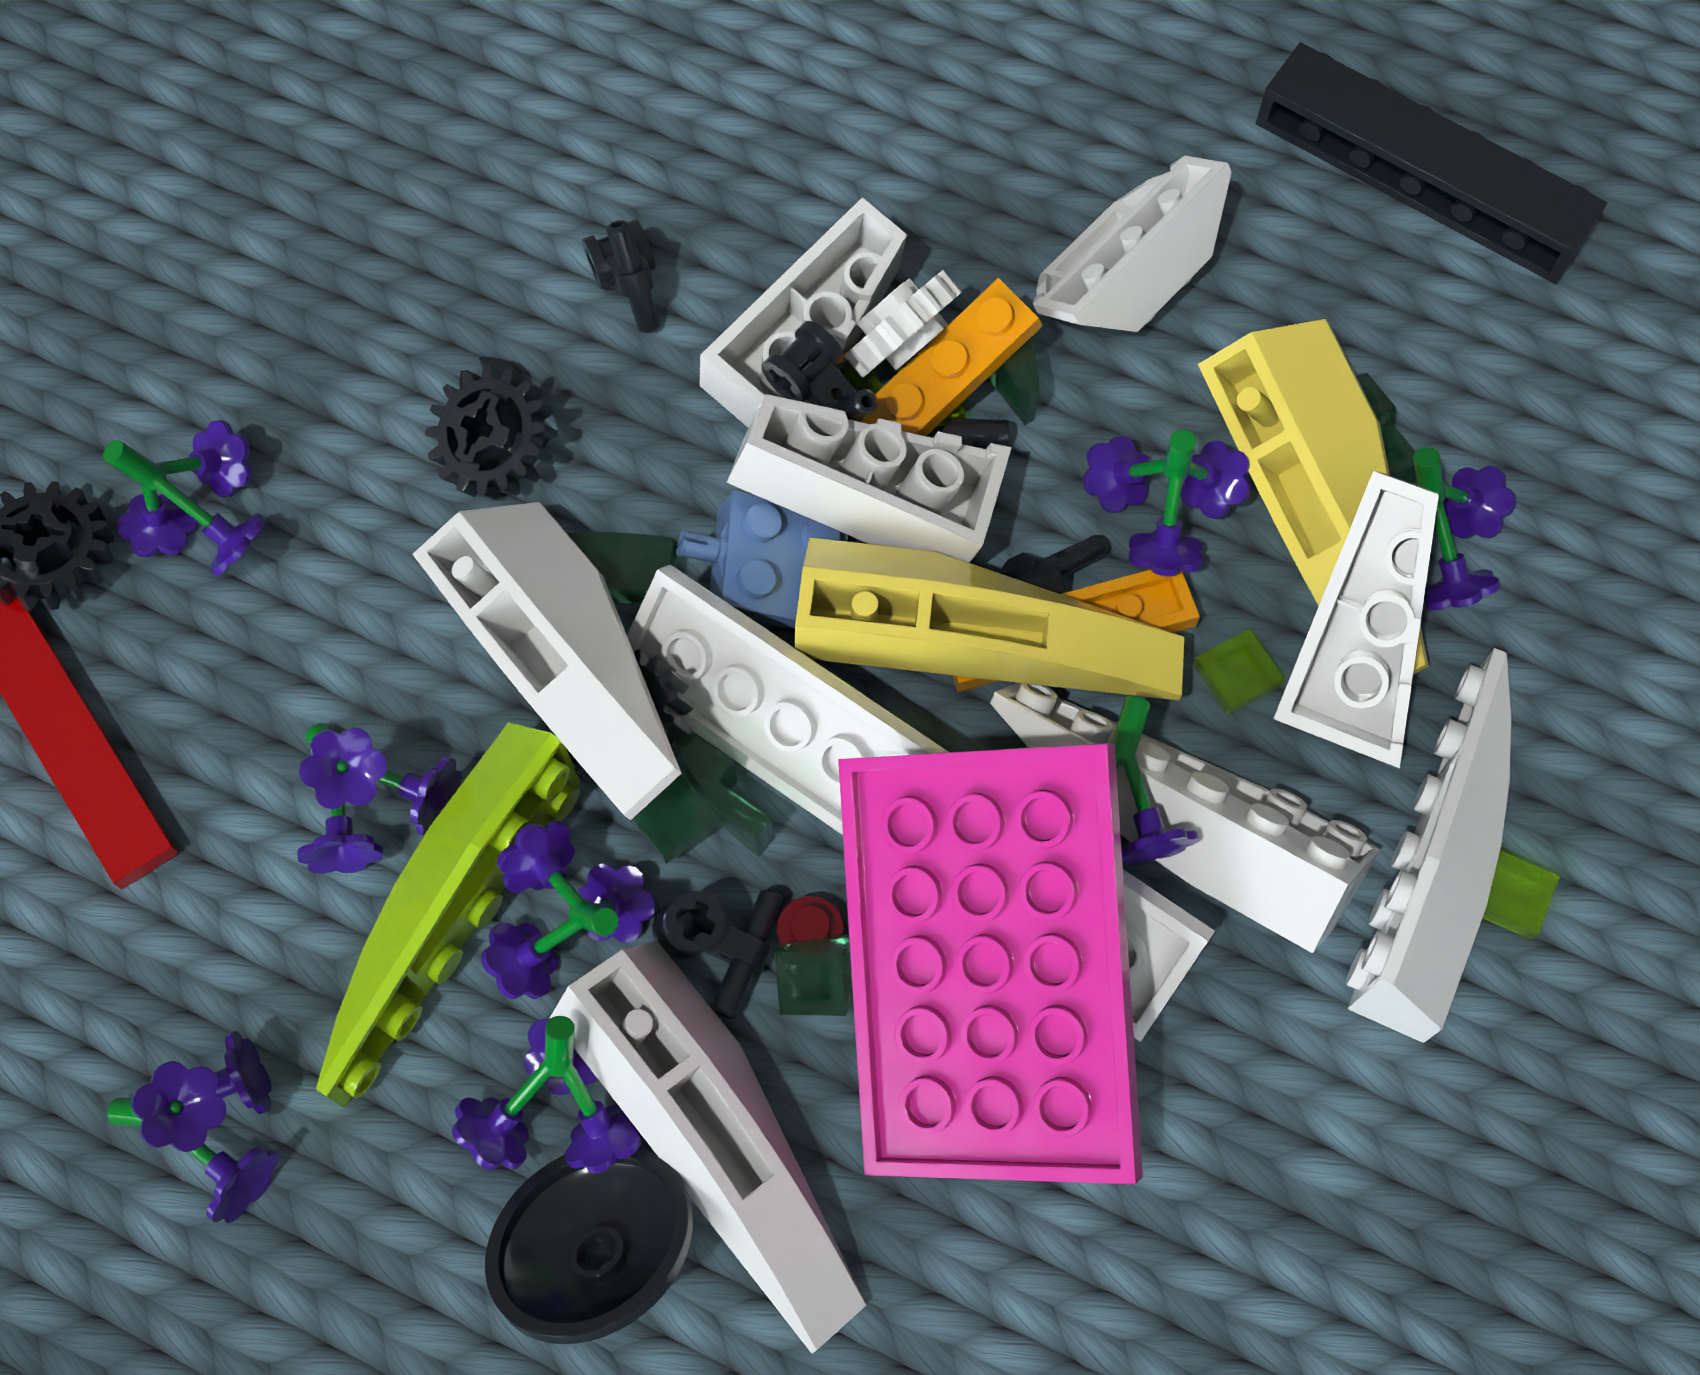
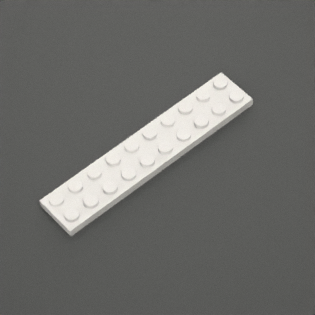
[627,565,1215,1042]

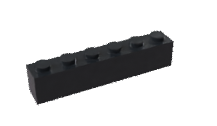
[1255,42,1608,285]

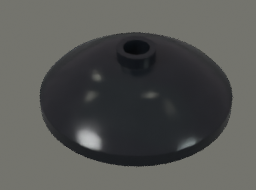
[485,1147,693,1344]

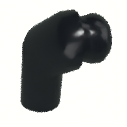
[940,418,1009,449]

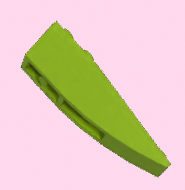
[316,722,581,1108]

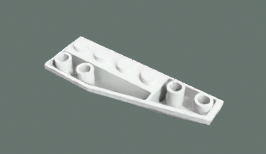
[413,502,682,820]
[1345,648,1511,1043]
[990,683,1381,953]
[550,941,866,1354]

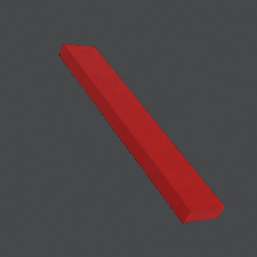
[0,597,179,890]

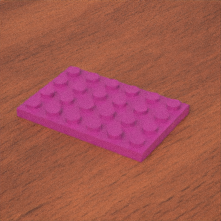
[838,743,1143,1184]

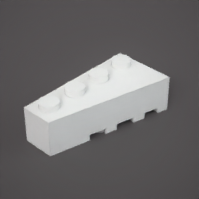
[700,197,907,428]
[727,394,1012,563]
[1274,470,1439,768]

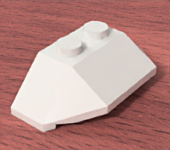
[1033,156,1232,332]

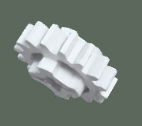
[844,270,962,378]

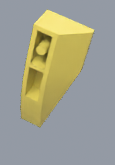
[1198,319,1429,675]
[795,537,1184,701]

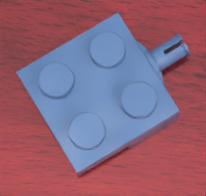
[676,490,848,631]

